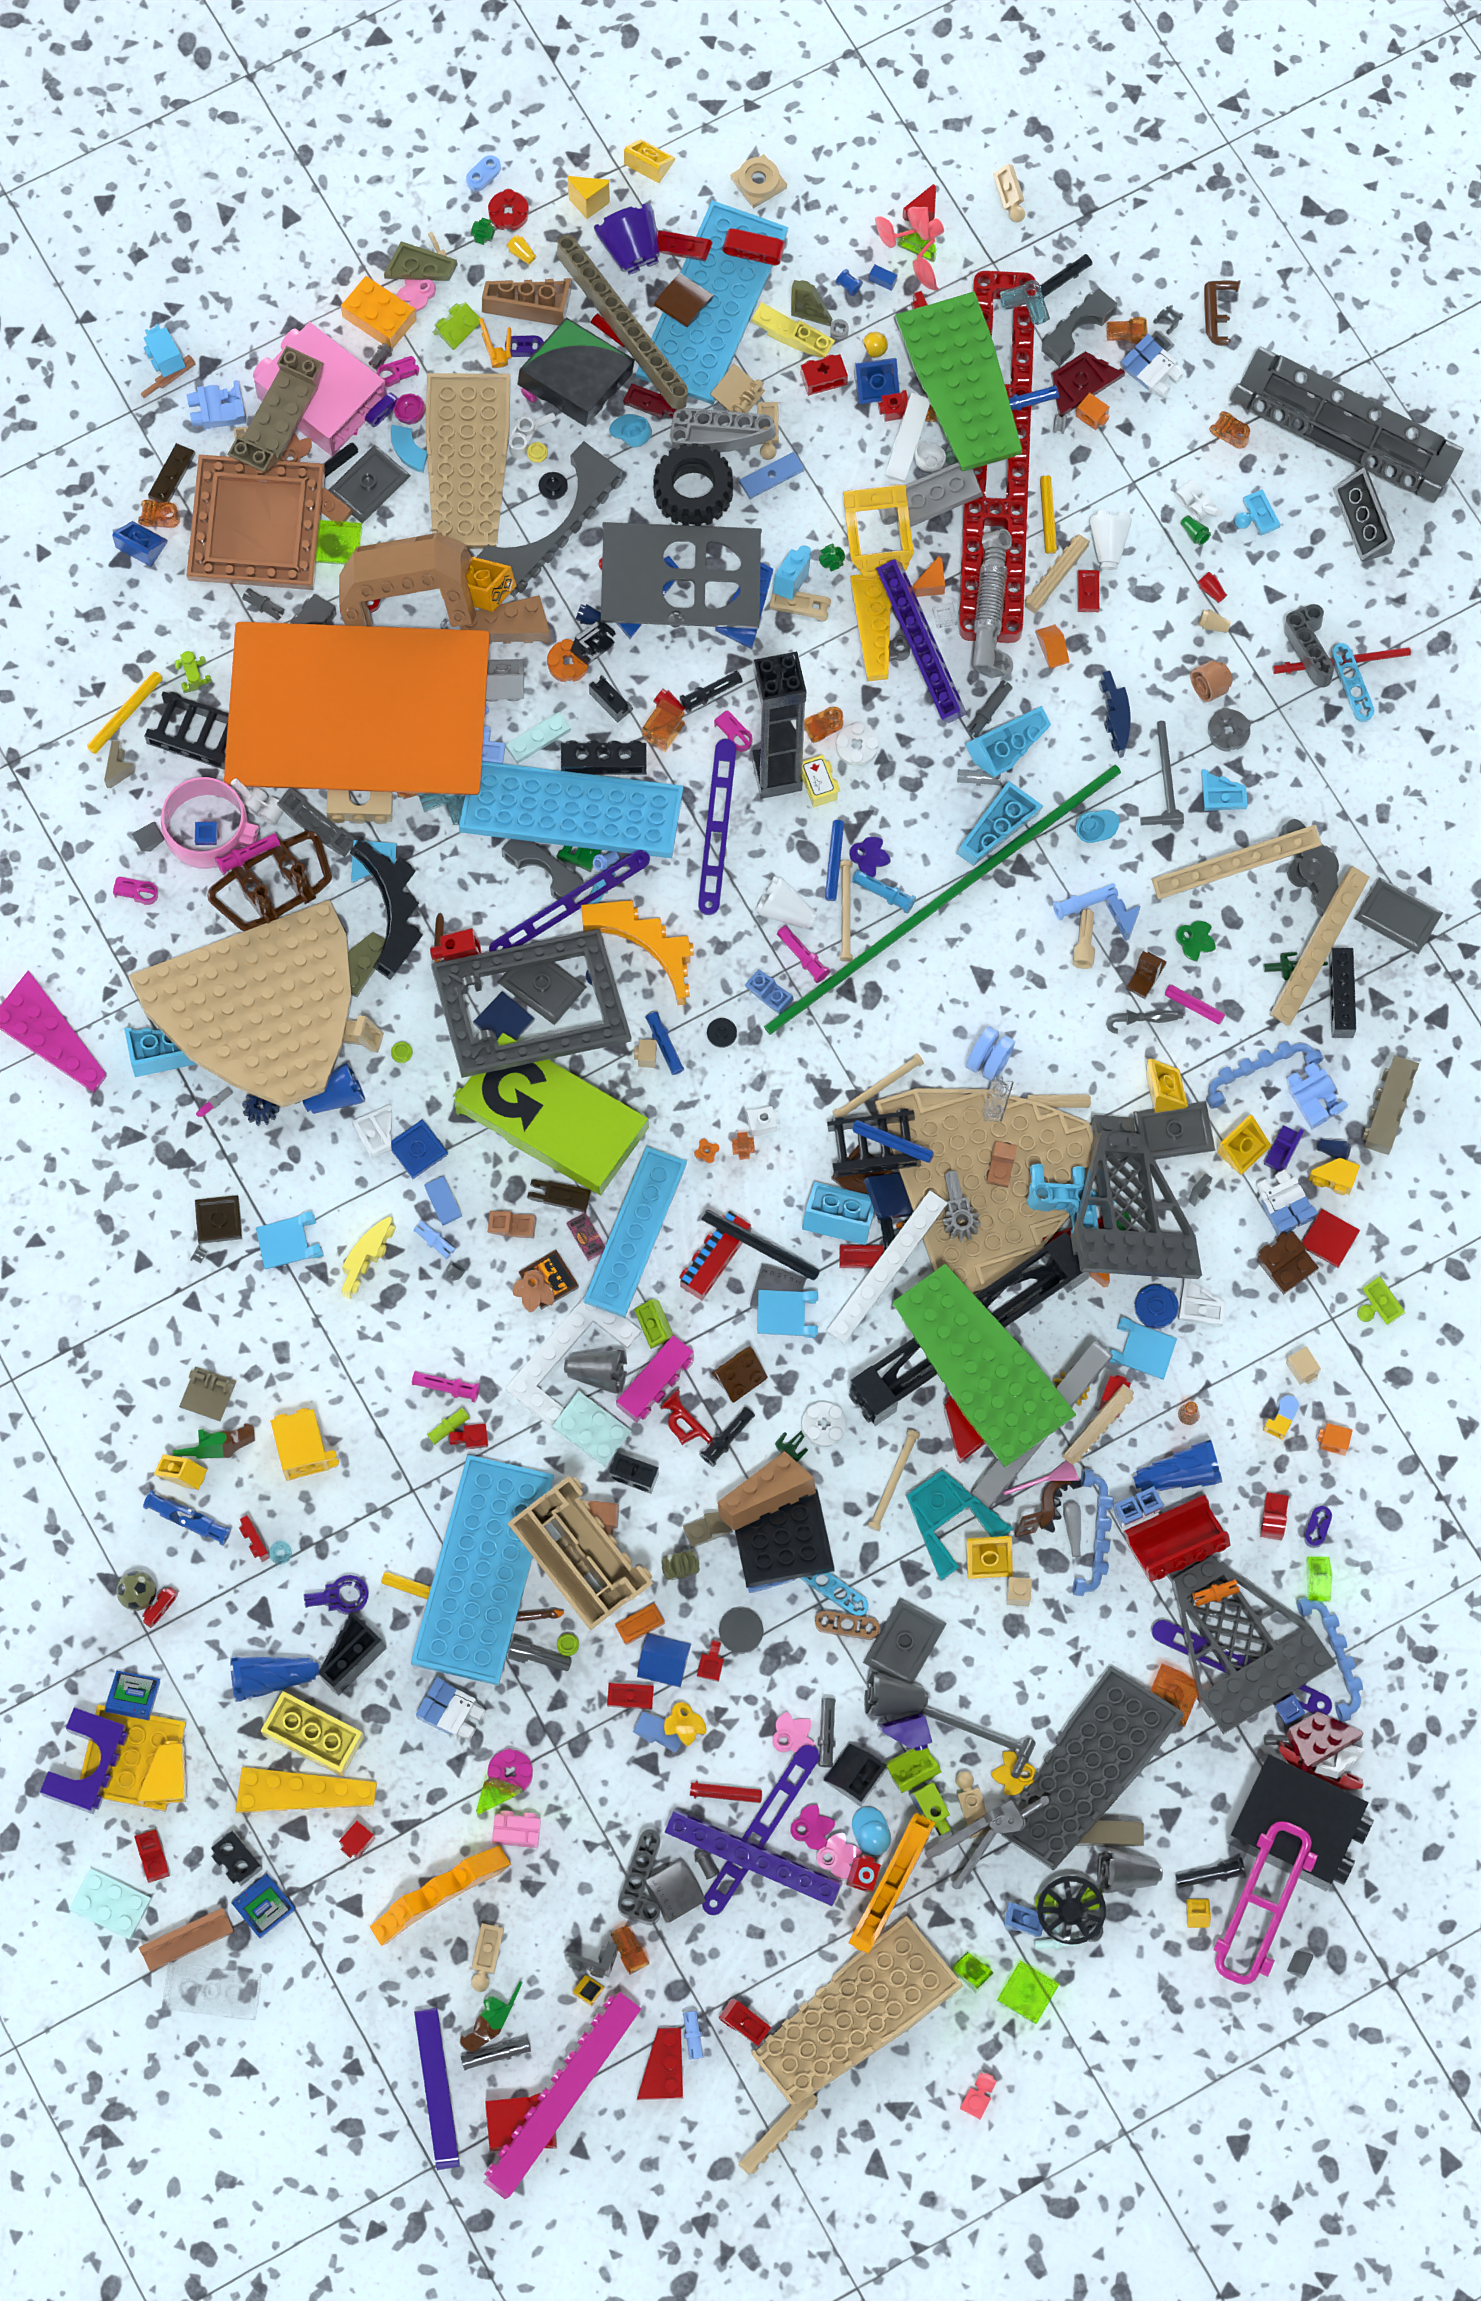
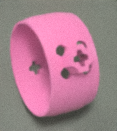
[161,777,259,869]

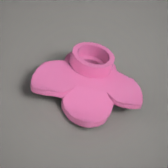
[396,279,436,312]
[772,1712,815,1753]
[816,1833,862,1879]

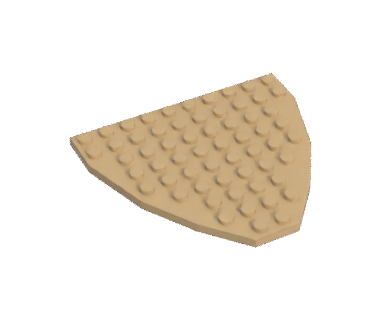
[129,900,351,1107]
[875,1088,1096,1294]

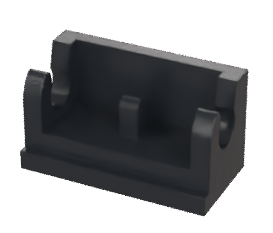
[570,619,616,665]
[589,675,633,723]

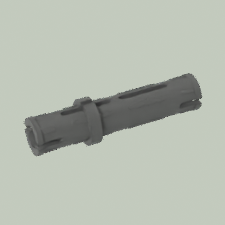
[966,680,1013,737]
[818,1698,836,1768]
[461,2037,531,2071]

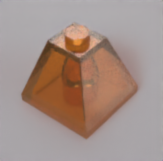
[1150,1664,1197,1727]

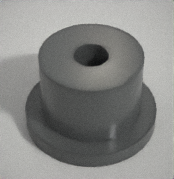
[190,1245,207,1264]

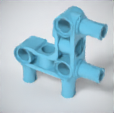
[1027,1164,1115,1234]

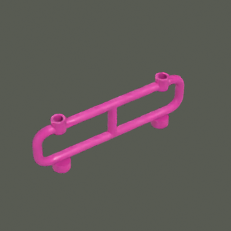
[1213,1821,1318,1985]

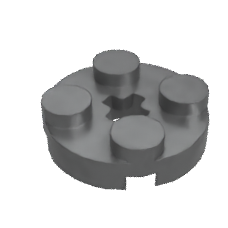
[1208,708,1251,752]

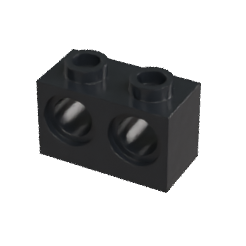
[609,1452,659,1494]
[211,1831,262,1886]

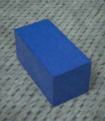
[869,264,898,291]

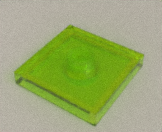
[316,520,362,565]
[997,1961,1060,2024]

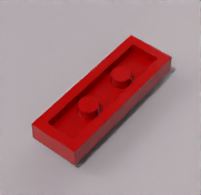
[657,230,713,261]

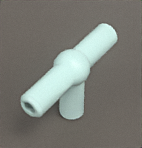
[1034,1920,1080,1949]

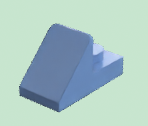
[1106,894,1141,941]
[1004,1902,1046,1937]

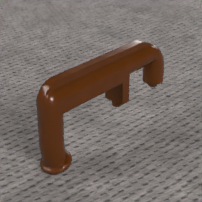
[1204,280,1241,346]

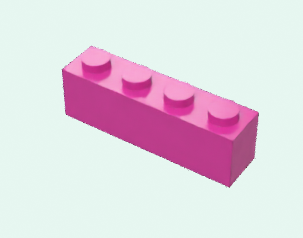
[616,1335,694,1423]

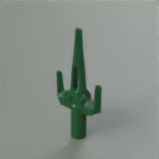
[1263,952,1328,980]
[775,1430,808,1462]

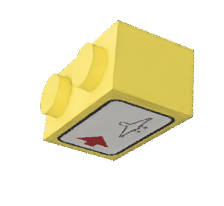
[802,755,840,808]

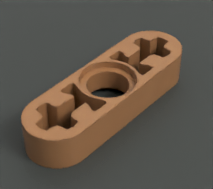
[815,1611,880,1640]

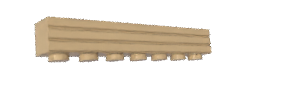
[1025,534,1090,614]
[1062,1384,1134,1465]
[738,2094,818,2175]

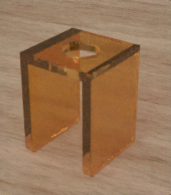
[642,700,685,752]

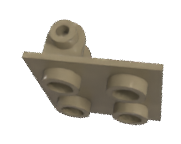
[179,1366,237,1422]

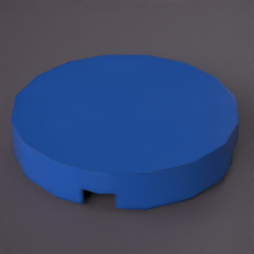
[1134,1285,1179,1329]

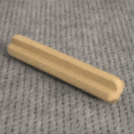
[1026,1095,1091,1108]

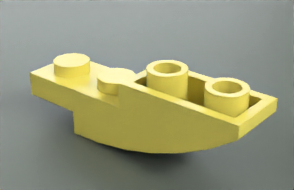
[750,302,835,358]
[341,1216,396,1299]

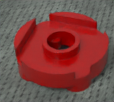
[488,188,529,231]

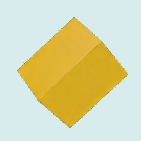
[624,139,676,183]
[568,176,610,219]
[1146,1058,1188,1113]
[1217,1115,1272,1175]
[965,1536,1013,1579]

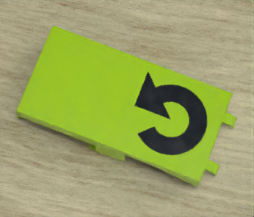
[453,1033,649,1196]

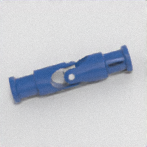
[143,1490,232,1546]

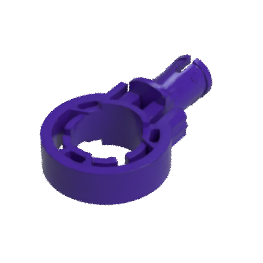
[303,1575,369,1615]

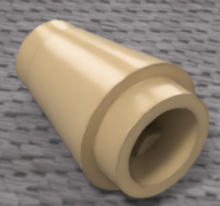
[1198,609,1231,633]

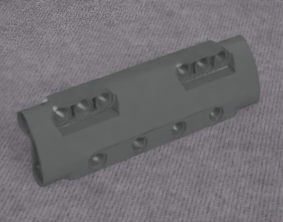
[1230,346,1464,503]

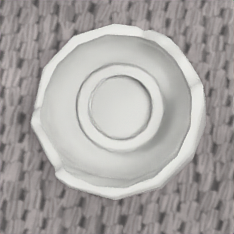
[914,440,946,472]

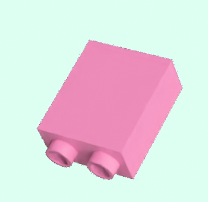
[253,322,387,456]

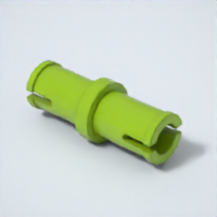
[426,1407,470,1445]

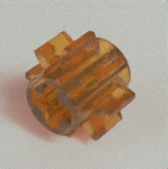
[732,1132,755,1160]

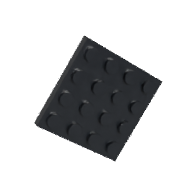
[735,1489,835,1588]

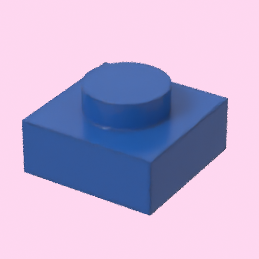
[194,822,218,845]
[1274,1693,1305,1725]

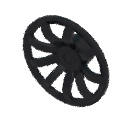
[1037,1876,1106,1945]

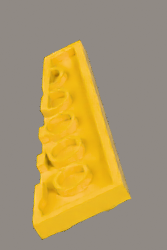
[850,574,891,682]
[235,1767,377,1813]

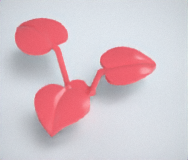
[875,207,944,291]

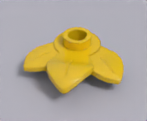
[664,1702,706,1747]
[991,1751,1036,1796]

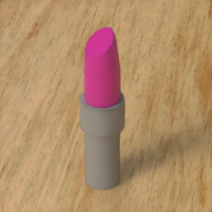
[196,1087,233,1117]

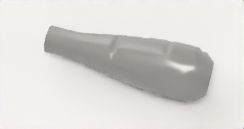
[1063,1503,1081,1557]

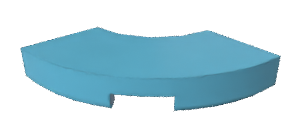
[391,425,427,473]

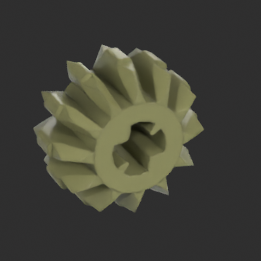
[661,1551,700,1580]

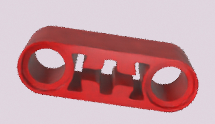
[722,229,785,265]

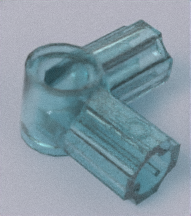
[999,280,1050,325]
[418,793,464,825]

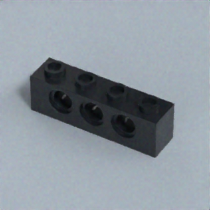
[561,741,647,775]
[1329,948,1356,1038]

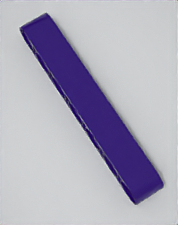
[414,2008,460,2171]

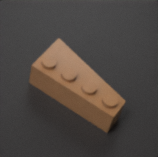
[482,278,571,326]
[459,595,551,644]
[717,1451,816,1531]

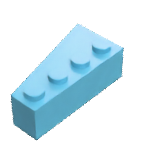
[956,781,1043,866]
[124,1028,196,1077]

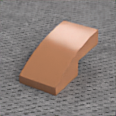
[487,1211,537,1238]

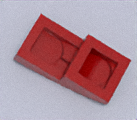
[134,1829,170,1883]

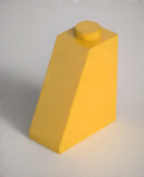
[138,1741,186,1805]

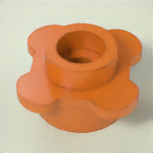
[694,1139,719,1163]

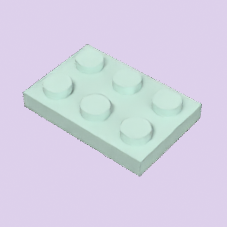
[552,1391,631,1467]
[69,1868,152,1940]

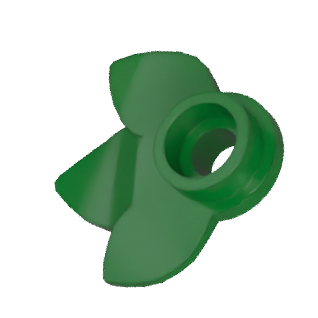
[1176,921,1216,962]

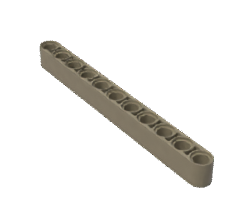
[557,235,688,410]

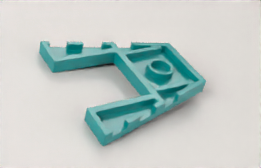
[906,1470,1013,1581]

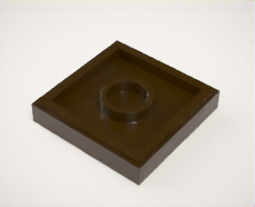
[195,1195,242,1244]

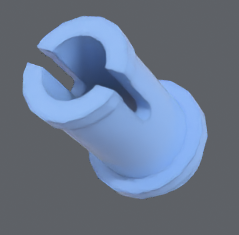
[593,851,619,871]

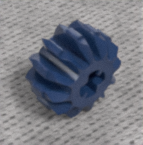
[242,1095,280,1126]

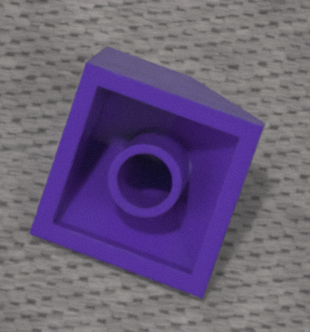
[877,1713,933,1751]

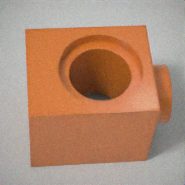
[1076,393,1110,431]
[1317,1423,1353,1456]

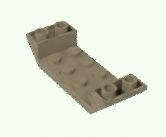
[227,346,324,473]

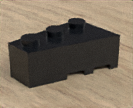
[318,1611,387,1696]

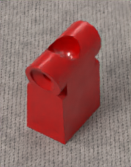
[485,2093,557,2152]

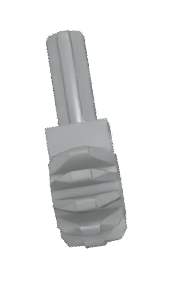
[943,1171,981,1242]

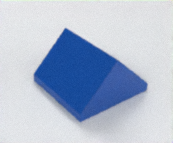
[854,358,900,404]
[112,521,168,567]
[637,1633,691,1688]

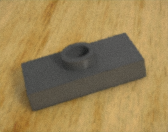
[1189,1173,1212,1207]

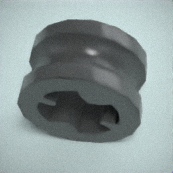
[1082,1921,1103,1942]

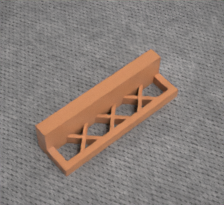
[138,1908,234,1972]

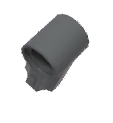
[889,635,910,661]

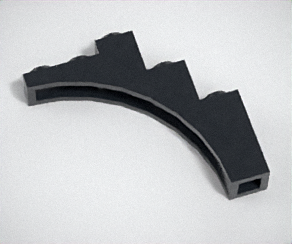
[350,840,423,980]

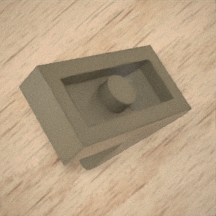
[104,741,135,788]
[683,1512,733,1548]

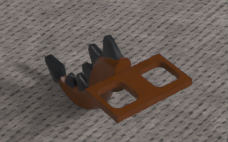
[1014,1479,1083,1537]

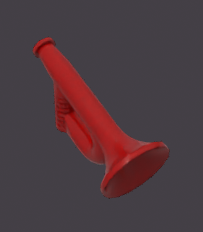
[660,1389,713,1445]

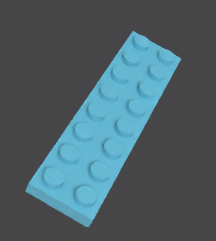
[584,1146,687,1318]

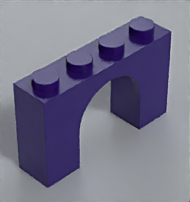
[40,1707,129,1814]

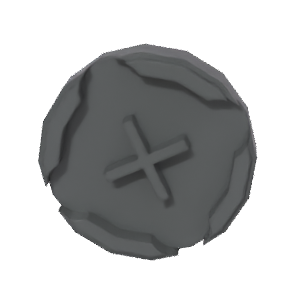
[719,1608,764,1654]

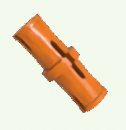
[1192,1579,1240,1607]

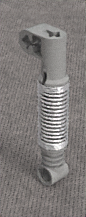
[973,529,1013,678]

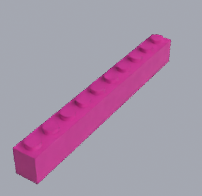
[483,1992,642,2199]

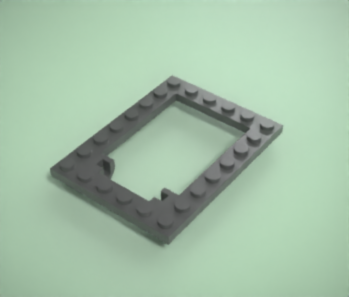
[431,929,631,1078]

